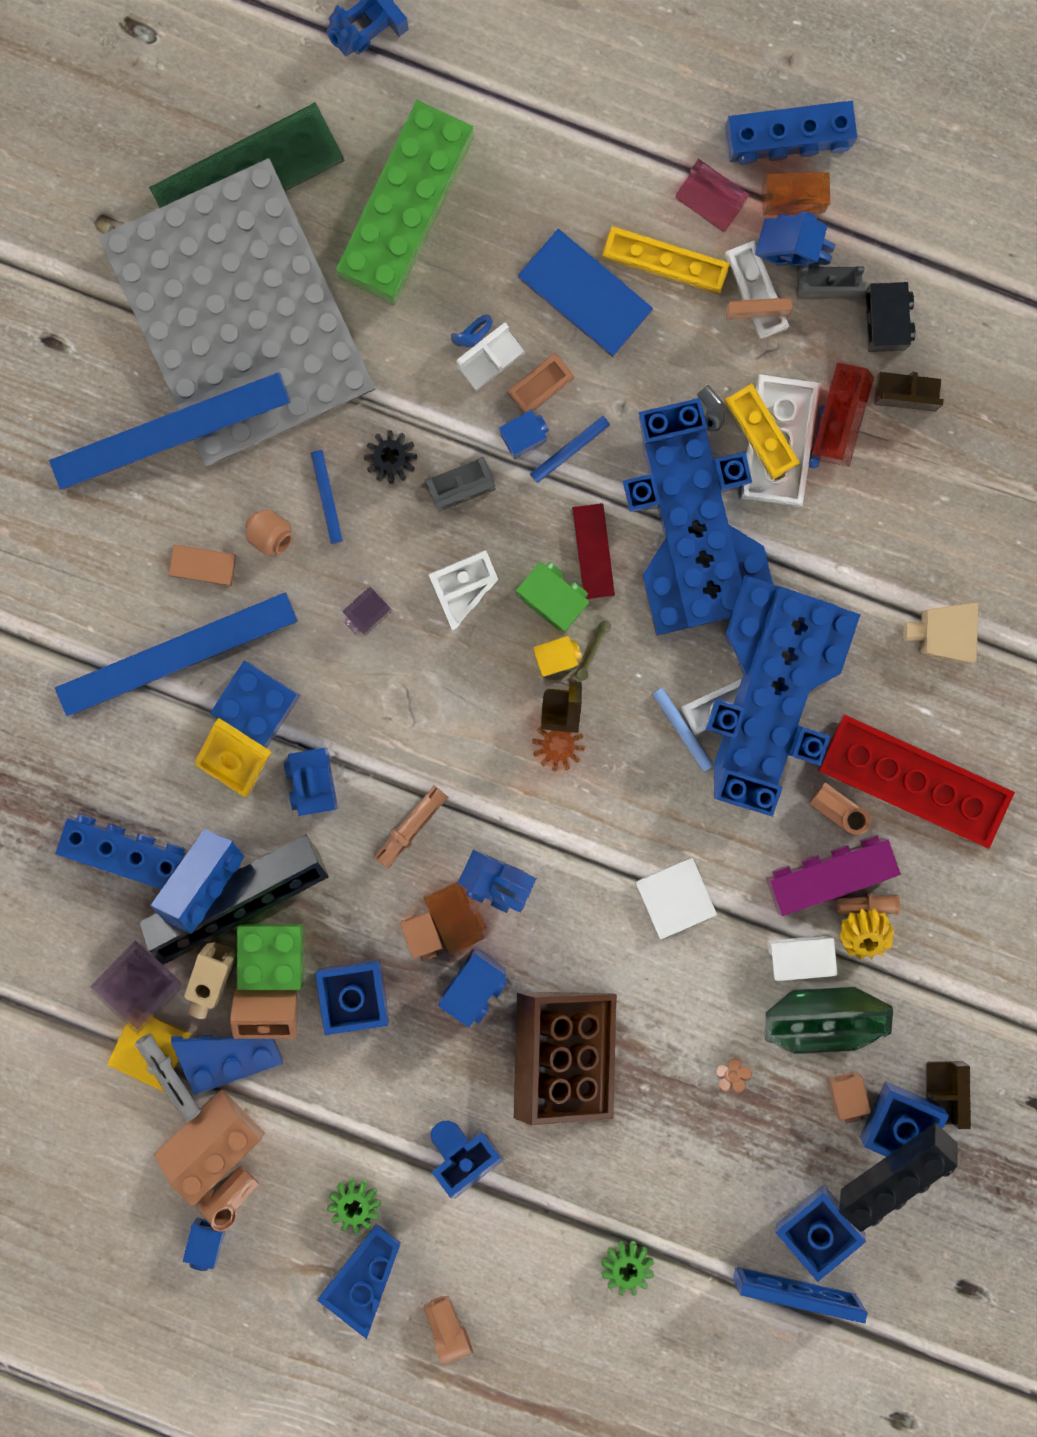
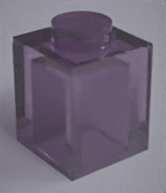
[342,586,393,636]

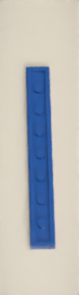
[49,372,291,490]
[55,592,298,717]

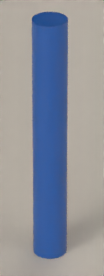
[530,416,610,483]
[311,450,343,544]

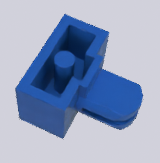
[755,211,835,266]
[284,748,338,816]
[457,849,537,913]
[430,1120,505,1199]

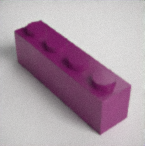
[766,835,901,916]

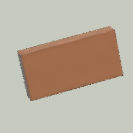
[726,298,793,320]
[507,353,575,414]
[169,545,237,586]

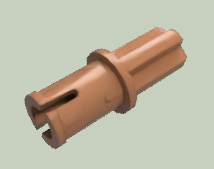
[836,893,900,915]

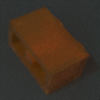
[762,172,831,215]
[423,880,488,955]

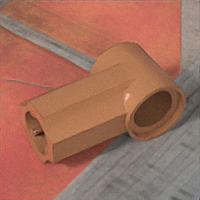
[809,782,871,835]
[198,1166,260,1232]
[423,1295,473,1365]

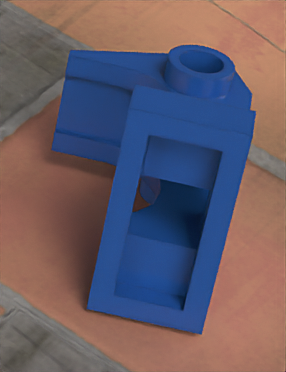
[326,0,409,57]

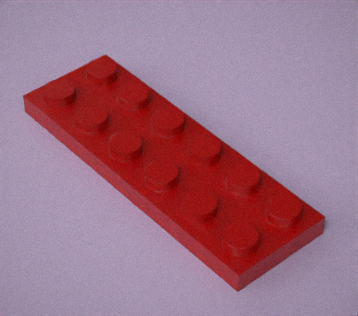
[817,714,1015,849]

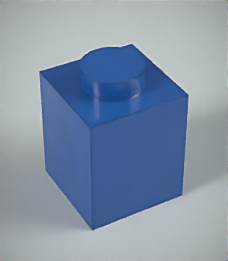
[499,410,549,459]
[183,1218,226,1271]

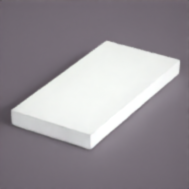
[740,374,821,507]

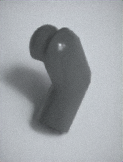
[697,385,726,431]

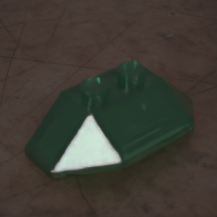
[765,987,893,1054]

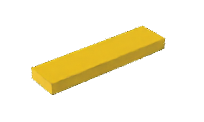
[602,226,730,295]

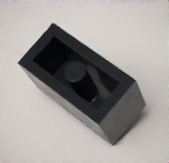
[865,282,916,352]

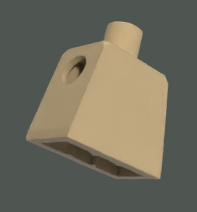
[903,603,978,664]
[184,939,237,1019]

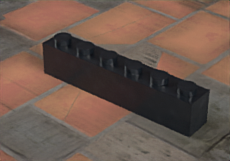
[139,834,329,965]

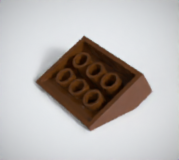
[513,992,617,1125]

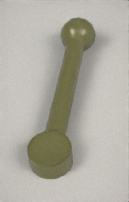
[576,621,611,681]

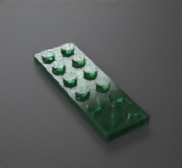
[149,102,345,208]

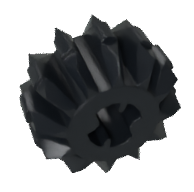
[364,430,418,485]

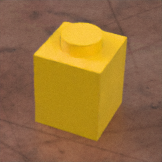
[533,635,582,678]

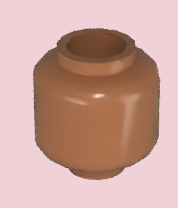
[246,509,293,556]

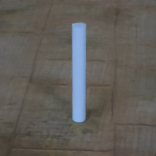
[652,687,714,772]

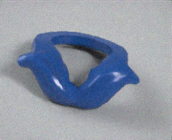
[451,314,493,347]

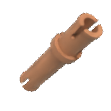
[373,785,449,869]

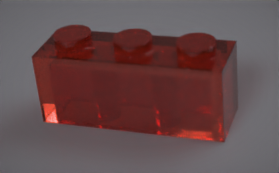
[812,362,874,467]

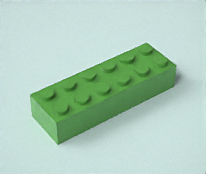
[336,99,474,305]

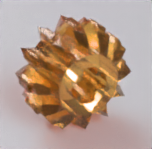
[532,727,585,771]

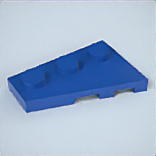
[171,1035,283,1095]
[317,1223,401,1339]

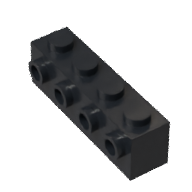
[839,1122,958,1232]

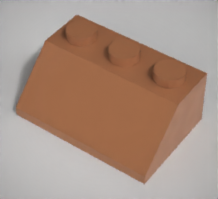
[154,1089,265,1207]

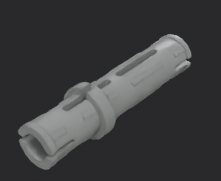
[134,1033,201,1122]

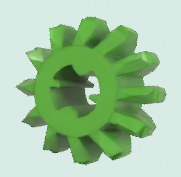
[327,1178,381,1234]
[601,1241,654,1296]

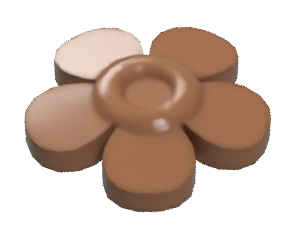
[716,1058,752,1093]

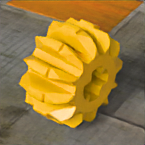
[840,908,894,960]

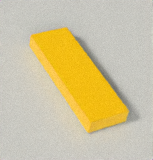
[724,383,800,481]

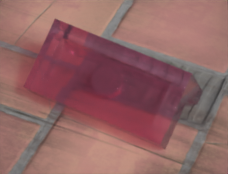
[675,158,750,232]

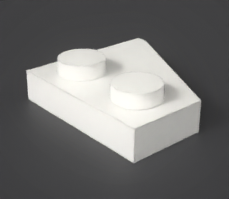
[428,550,498,630]

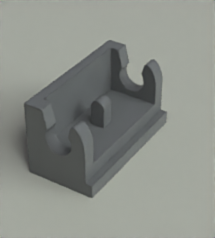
[797,266,865,299]
[425,457,496,512]

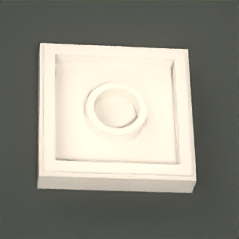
[635,857,717,940]

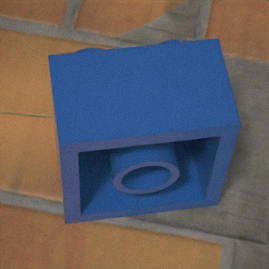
[210,661,301,748]
[438,947,508,1028]
[315,959,390,1035]
[860,1081,949,1157]
[775,1185,866,1282]

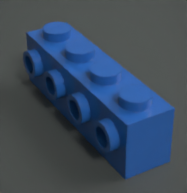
[725,100,858,165]
[55,814,186,889]

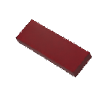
[572,503,615,600]

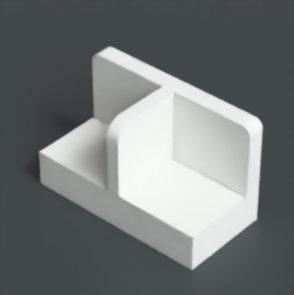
[456,322,525,392]
[767,935,837,981]

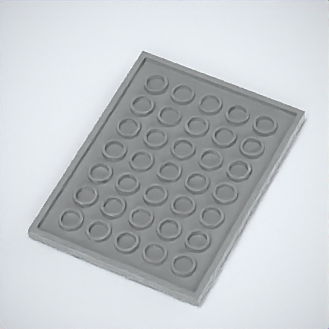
[98,158,376,467]

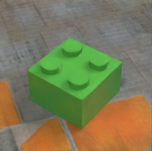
[516,561,589,635]
[237,923,305,990]

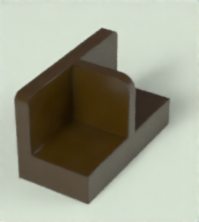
[874,371,944,412]
[540,681,582,733]
[926,1061,971,1129]

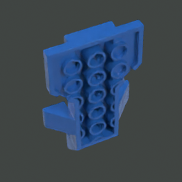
[622,398,773,636]
[705,576,861,817]

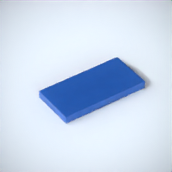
[518,228,653,357]
[733,1267,868,1324]

